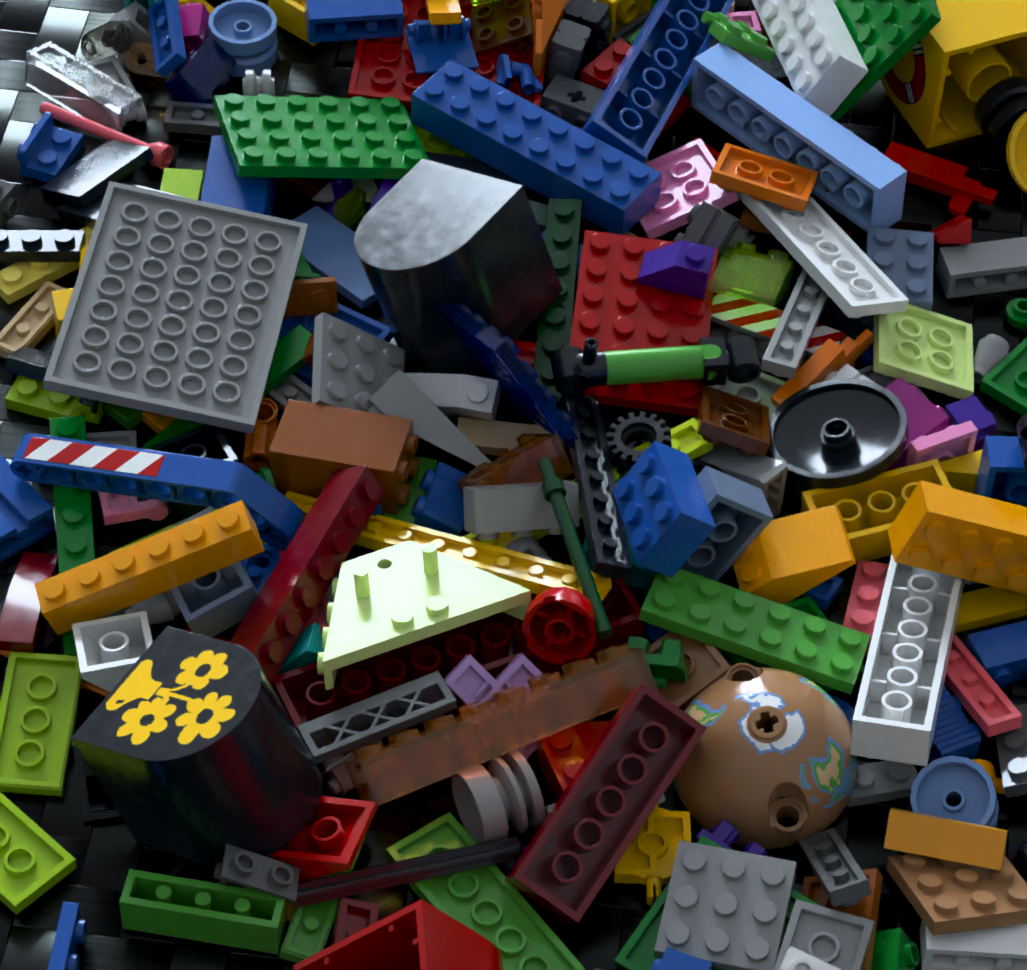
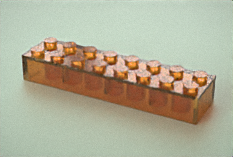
[344,644,658,806]

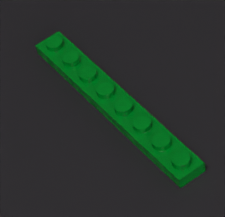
[49,416,100,656]

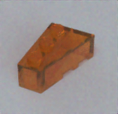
[456,434,574,497]

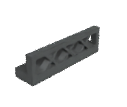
[297,671,457,764]

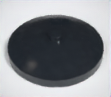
[768,379,909,488]

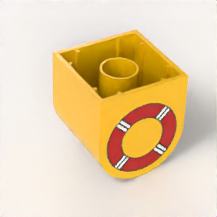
[881,0,1027,149]

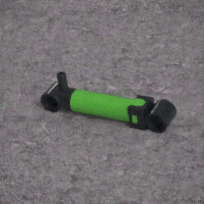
[550,335,761,395]

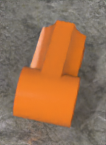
[243,398,278,471]

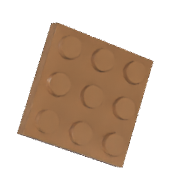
[886,853,1027,936]

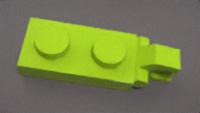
[5,375,104,425]

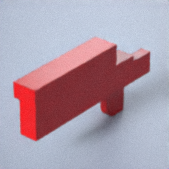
[884,141,998,216]

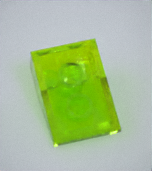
[707,241,796,307]

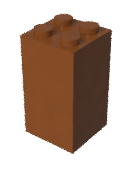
[269,399,420,516]

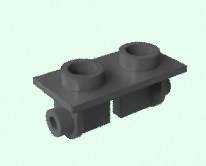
[213,843,300,903]

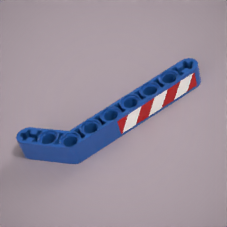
[10,433,306,551]

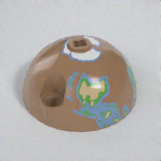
[673,663,858,849]

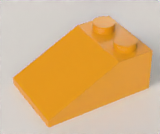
[733,505,856,604]

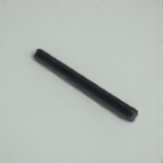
[293,836,522,907]

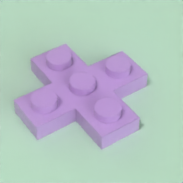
[442,653,549,763]

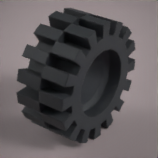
[607,411,672,475]

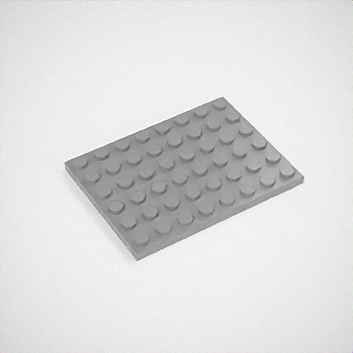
[43,181,308,434]

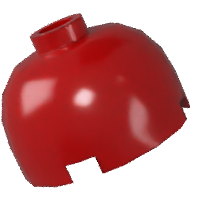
[522,587,597,664]

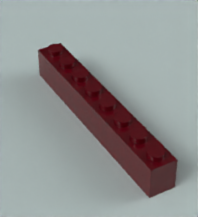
[230,465,386,683]

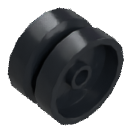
[974,76,1027,158]

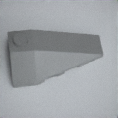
[368,369,499,476]

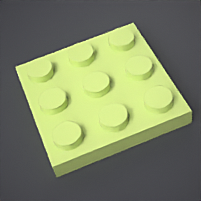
[873,304,974,399]

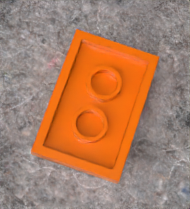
[709,143,819,212]

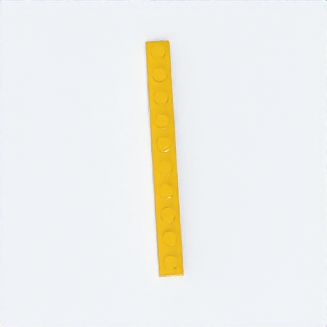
[285,491,612,601]

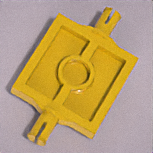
[613,805,691,906]

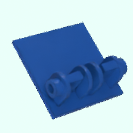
[404,15,479,75]

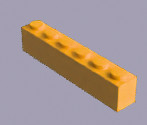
[34,500,265,635]

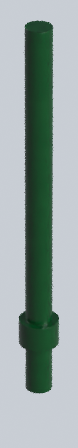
[537,457,613,639]

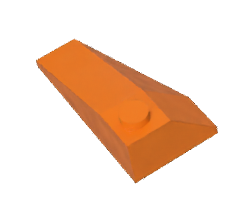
[532,0,571,77]

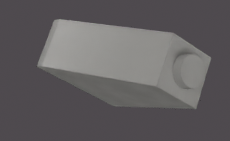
[697,443,788,518]

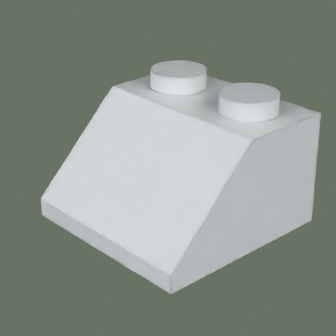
[72,611,153,692]

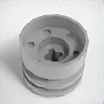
[451,750,546,844]

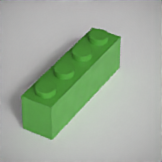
[119,869,287,955]

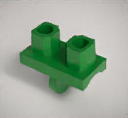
[613,636,689,690]

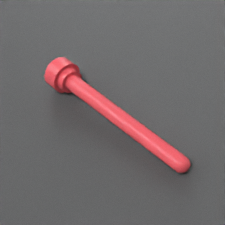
[40,102,174,170]

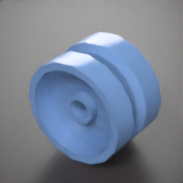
[208,0,278,77]
[910,756,999,828]

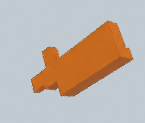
[771,329,874,409]

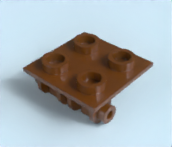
[471,0,534,55]

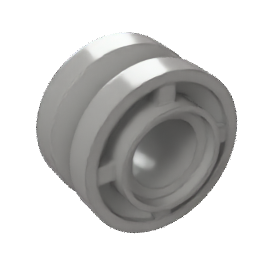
[243,69,275,96]

